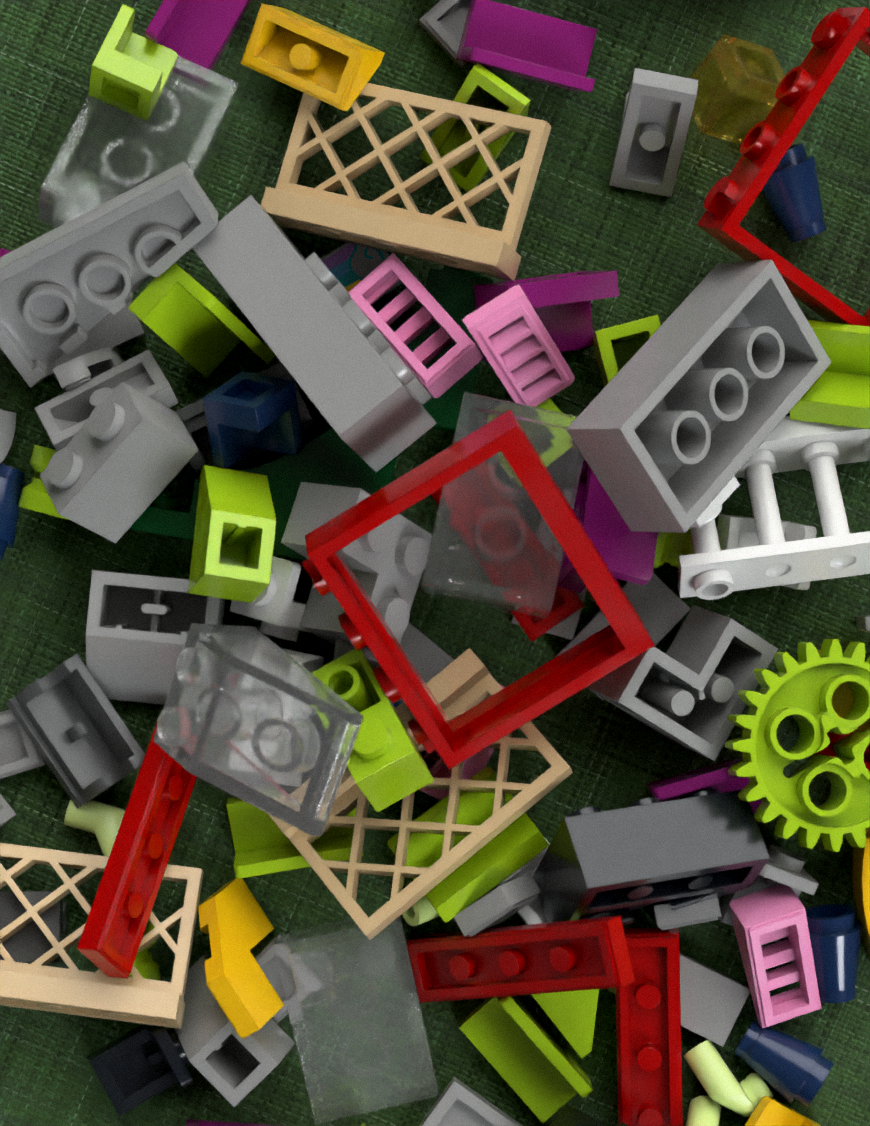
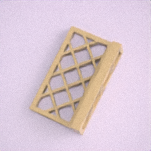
[261,83,552,281]
[268,648,573,940]
[0,843,204,1029]

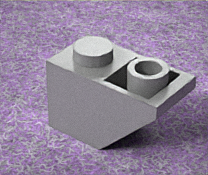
[174,952,295,1107]

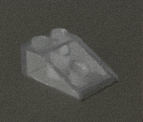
[38,56,239,228]
[422,392,584,618]
[153,623,364,836]
[274,914,439,1124]

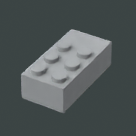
[192,195,437,473]
[566,259,832,533]

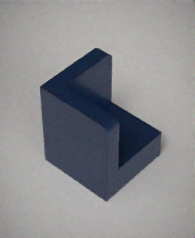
[203,371,304,468]

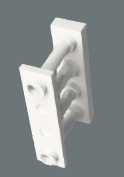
[678,416,870,600]

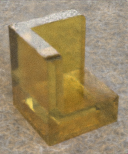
[690,34,785,144]

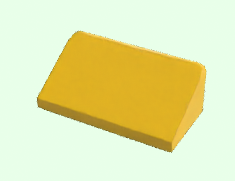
[240,3,385,111]

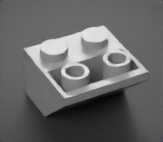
[85,570,226,710]

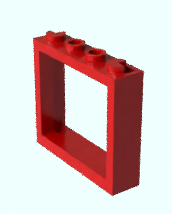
[697,7,870,327]
[302,410,655,770]

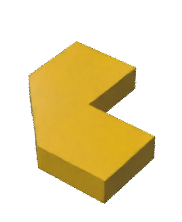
[198,878,284,1039]

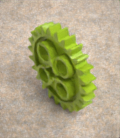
[725,639,870,852]

